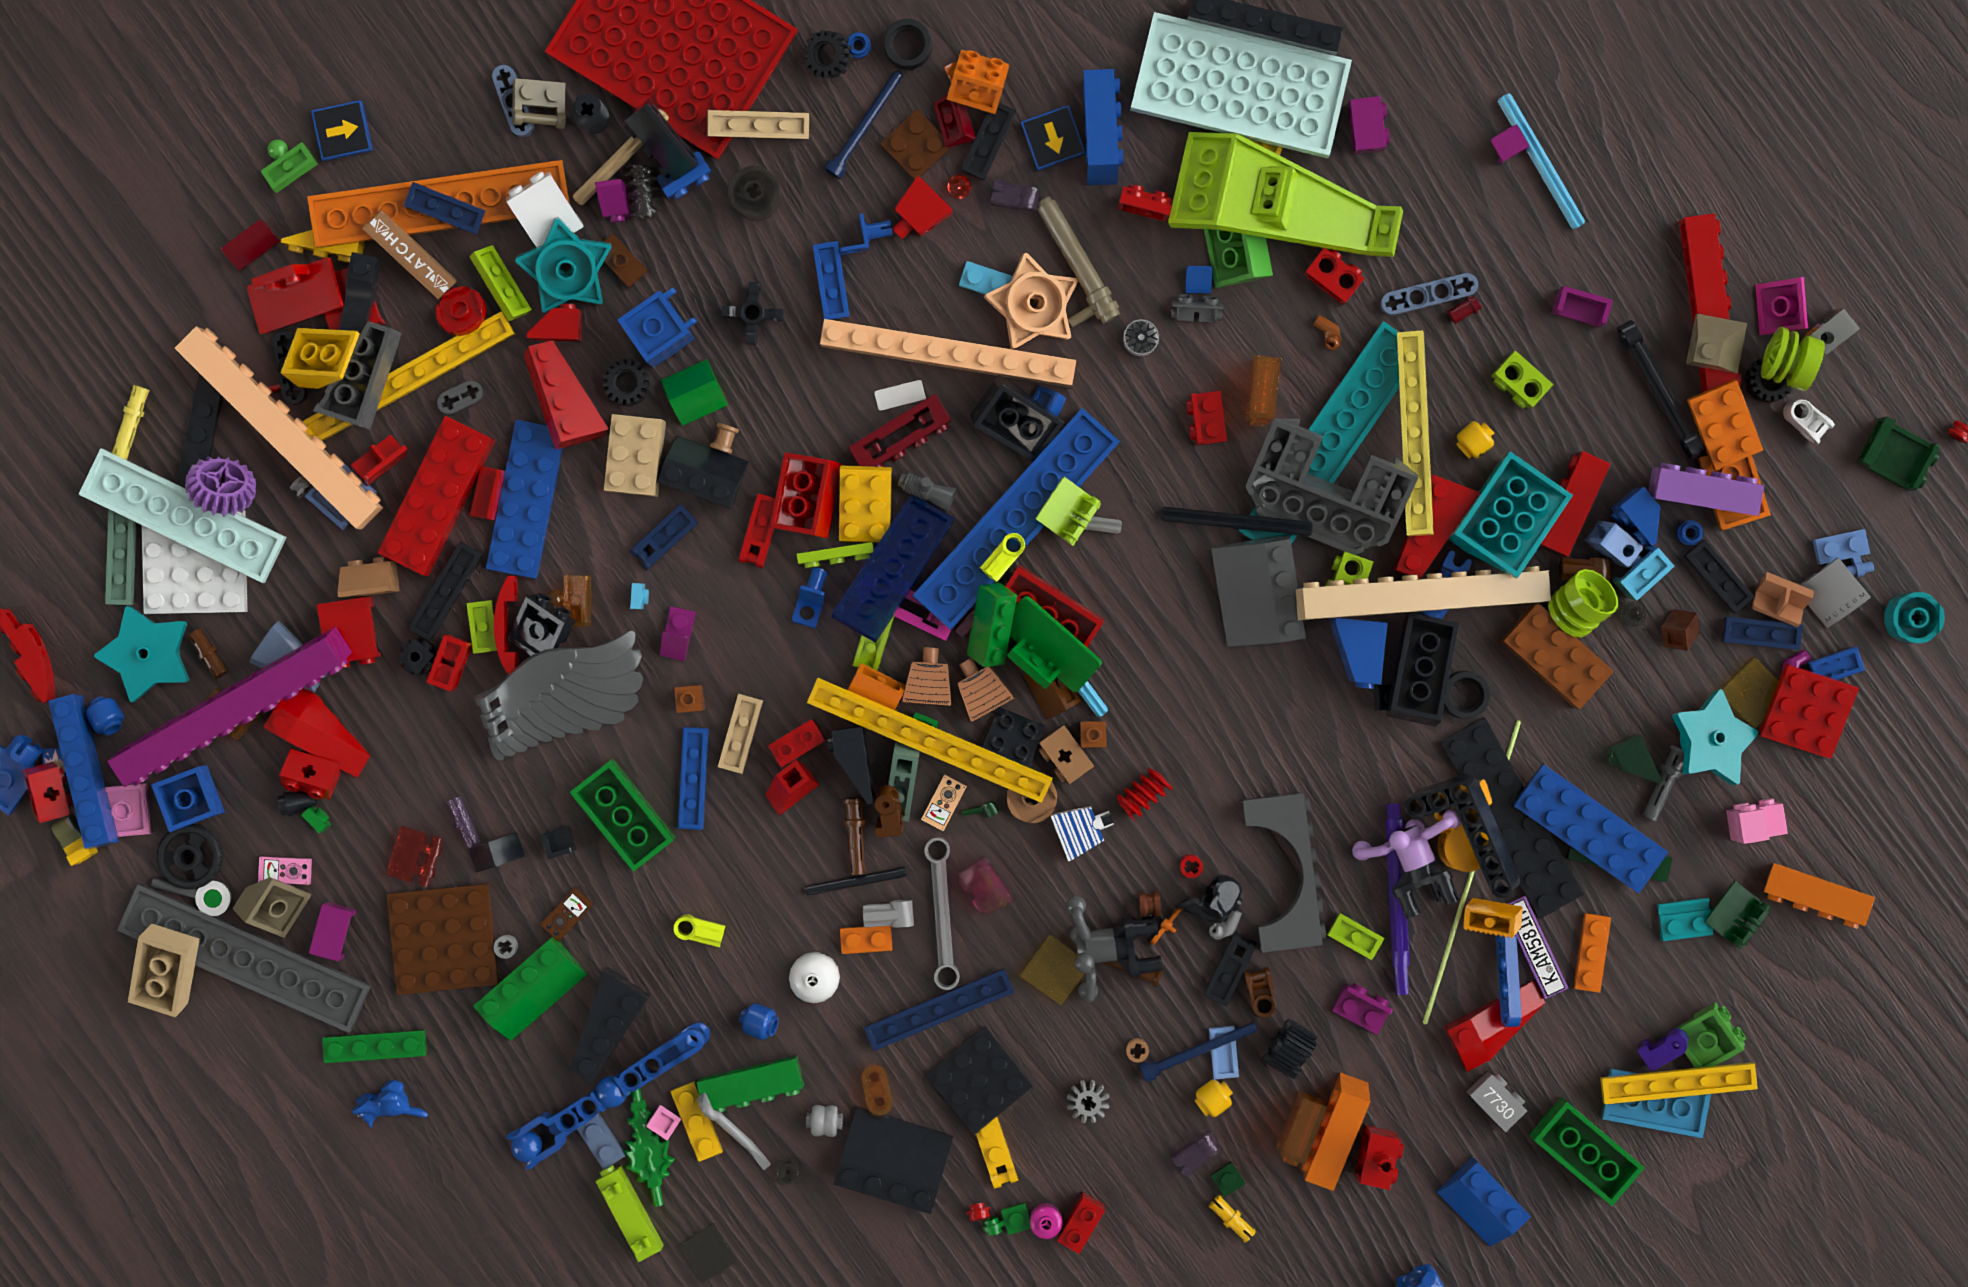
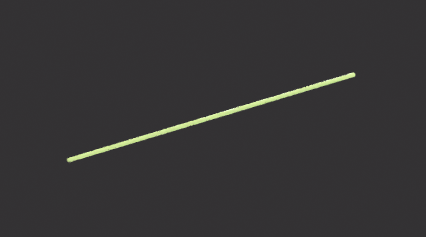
[1423,720,1521,1024]

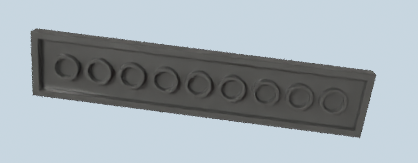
[117,883,371,1033]

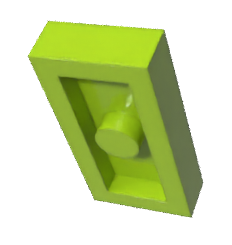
[467,600,497,654]
[1327,913,1384,960]

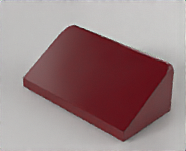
[933,94,975,148]
[221,219,280,271]

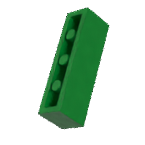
[696,1055,804,1112]

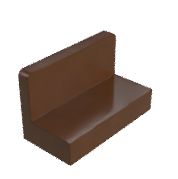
[1024,673,1081,719]

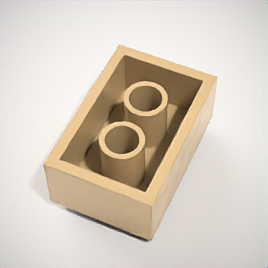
[604,414,666,497]
[128,924,199,1017]

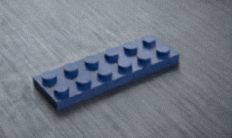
[486,420,563,579]
[1513,764,1668,893]

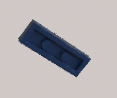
[403,182,486,235]
[1722,617,1803,650]

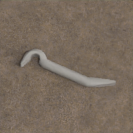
[697,1093,771,1170]

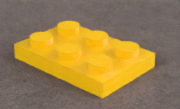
[839,466,892,543]

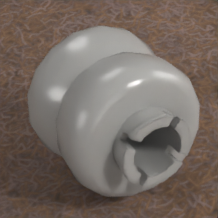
[806,1105,843,1137]

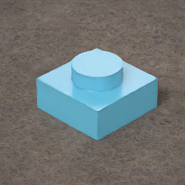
[630,583,649,609]

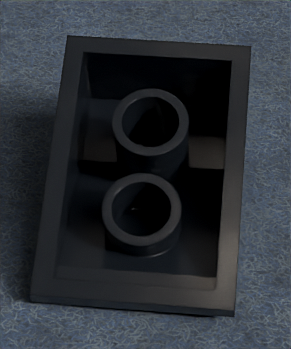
[970,374,1065,462]
[827,726,875,804]

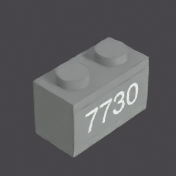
[1466,1071,1527,1132]

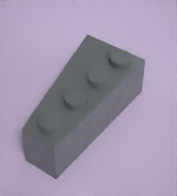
[313,321,402,430]

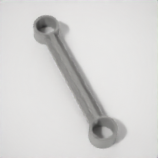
[925,837,960,990]

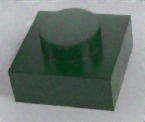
[1210,1161,1246,1197]

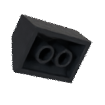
[624,99,698,181]
[657,436,749,509]

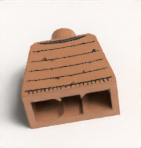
[903,647,951,706]
[957,658,1014,722]

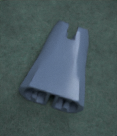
[249,621,327,692]

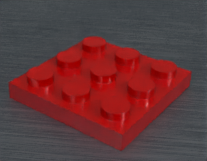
[1759,663,1859,759]

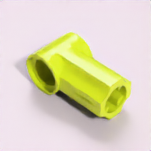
[980,533,1025,582]
[674,914,725,947]

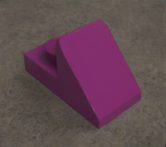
[660,606,696,661]

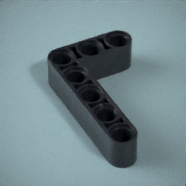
[1404,774,1520,898]

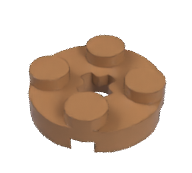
[1007,782,1057,823]

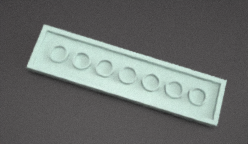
[79,448,287,583]

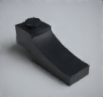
[339,252,381,335]

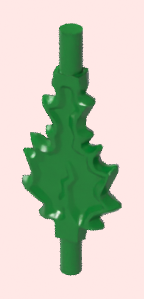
[623,1080,675,1207]

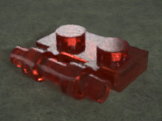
[386,826,443,887]

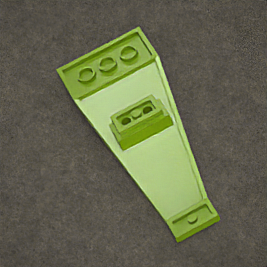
[1168,132,1403,257]

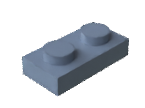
[577,1113,626,1170]

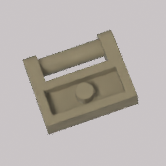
[512,78,566,129]

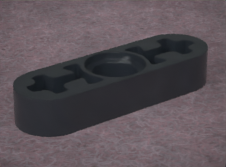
[272,331,307,405]

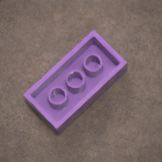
[1648,463,1764,516]

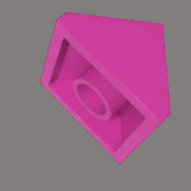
[1755,277,1808,335]

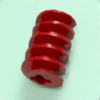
[1116,768,1173,822]

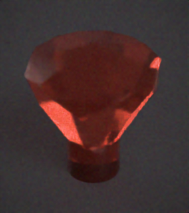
[948,174,972,199]

